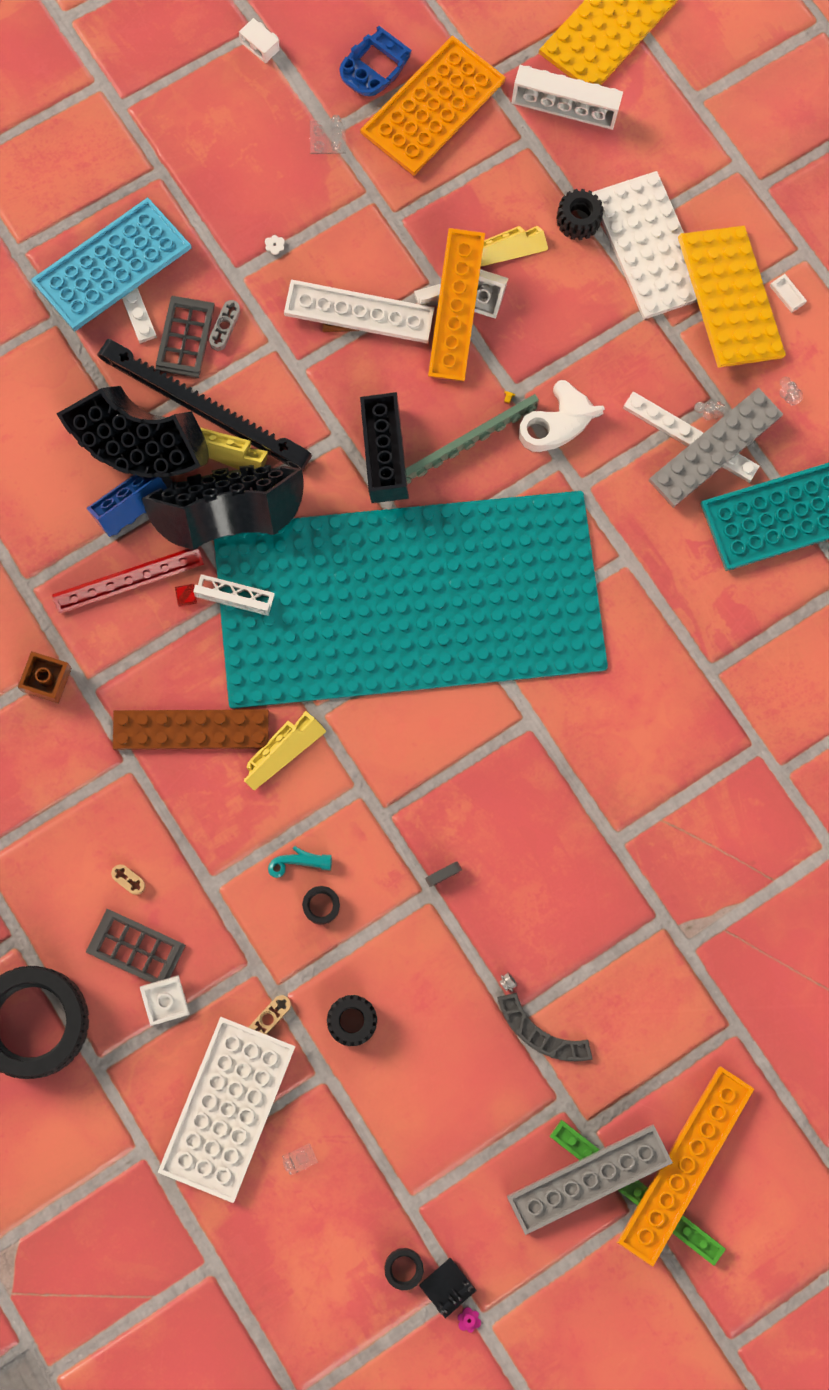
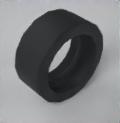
[302,886,340,925]
[384,1248,424,1291]

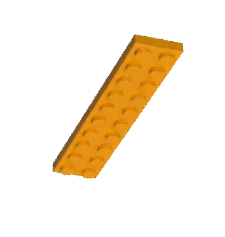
[616,1066,754,1267]

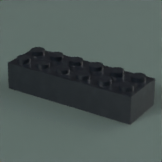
[360,392,409,504]

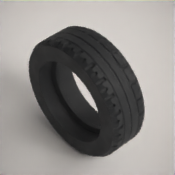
[0,966,89,1079]

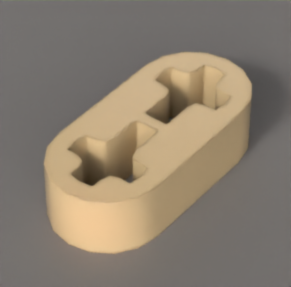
[111,864,146,895]

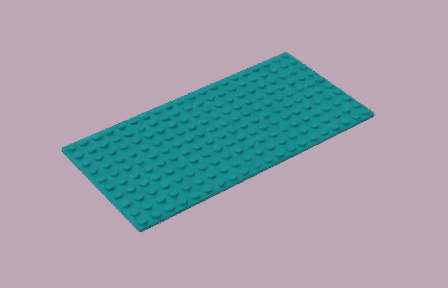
[214,491,608,709]

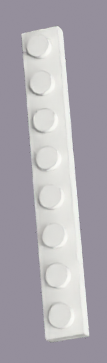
[623,391,760,483]

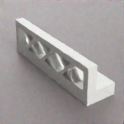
[193,574,275,616]

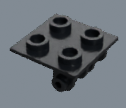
[419,1258,477,1319]

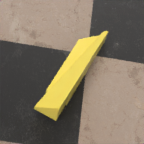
[481,226,548,267]
[200,428,268,470]
[244,711,326,790]

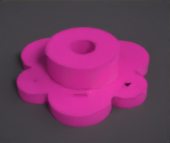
[458,1307,481,1333]

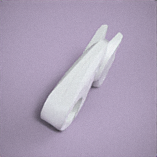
[519,380,605,452]

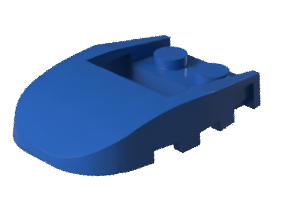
[339,26,412,96]

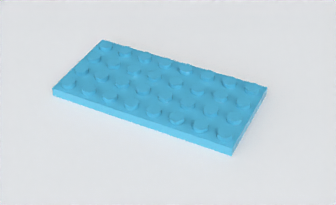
[31,197,192,332]

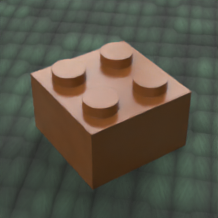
[18,651,72,704]

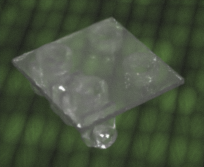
[310,115,346,154]

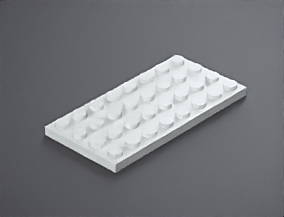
[592,171,697,320]
[158,1017,296,1203]

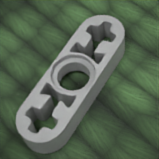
[209,300,240,351]

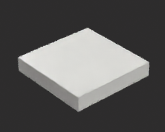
[140,975,190,1026]

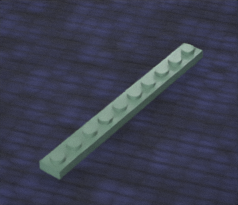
[406,394,539,485]

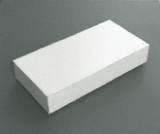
[770,274,807,313]

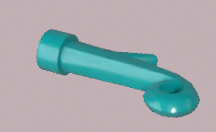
[268,846,332,878]

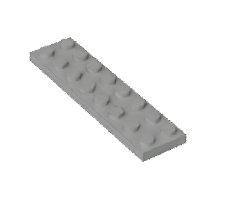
[648,388,783,508]
[507,1124,673,1235]

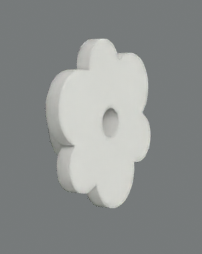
[265,235,285,255]

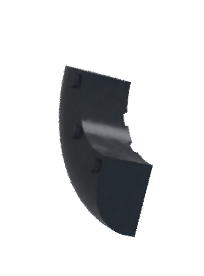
[56,386,209,478]
[142,465,304,550]

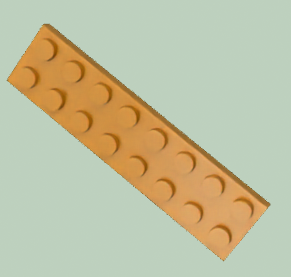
[428,228,485,382]

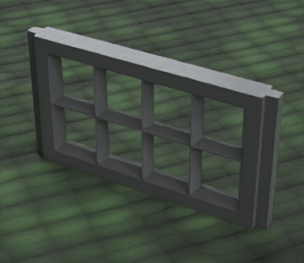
[155,296,215,378]
[86,909,186,983]

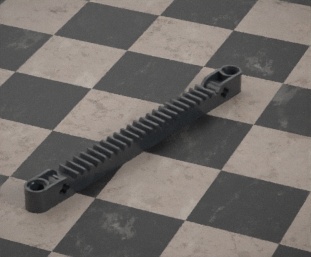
[97,339,312,472]

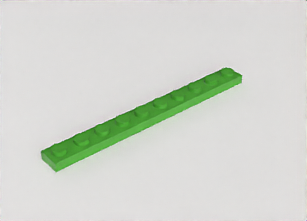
[549,1120,726,1266]

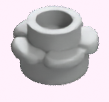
[500,973,517,991]

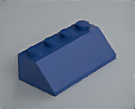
[86,475,167,537]

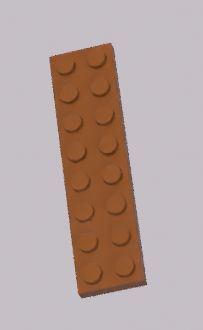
[113,709,269,750]

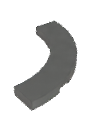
[497,993,593,1061]

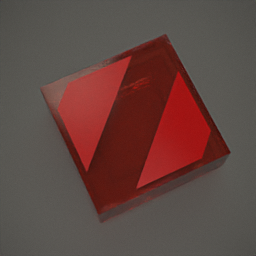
[175,584,197,607]

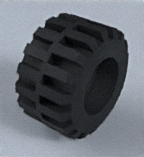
[556,189,604,240]
[327,995,377,1046]

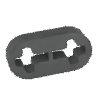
[425,861,462,887]

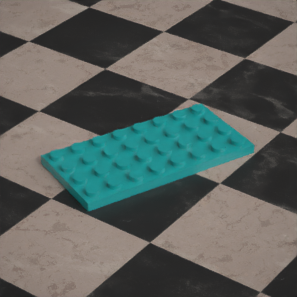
[700,463,829,571]

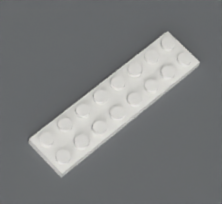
[284,280,434,344]

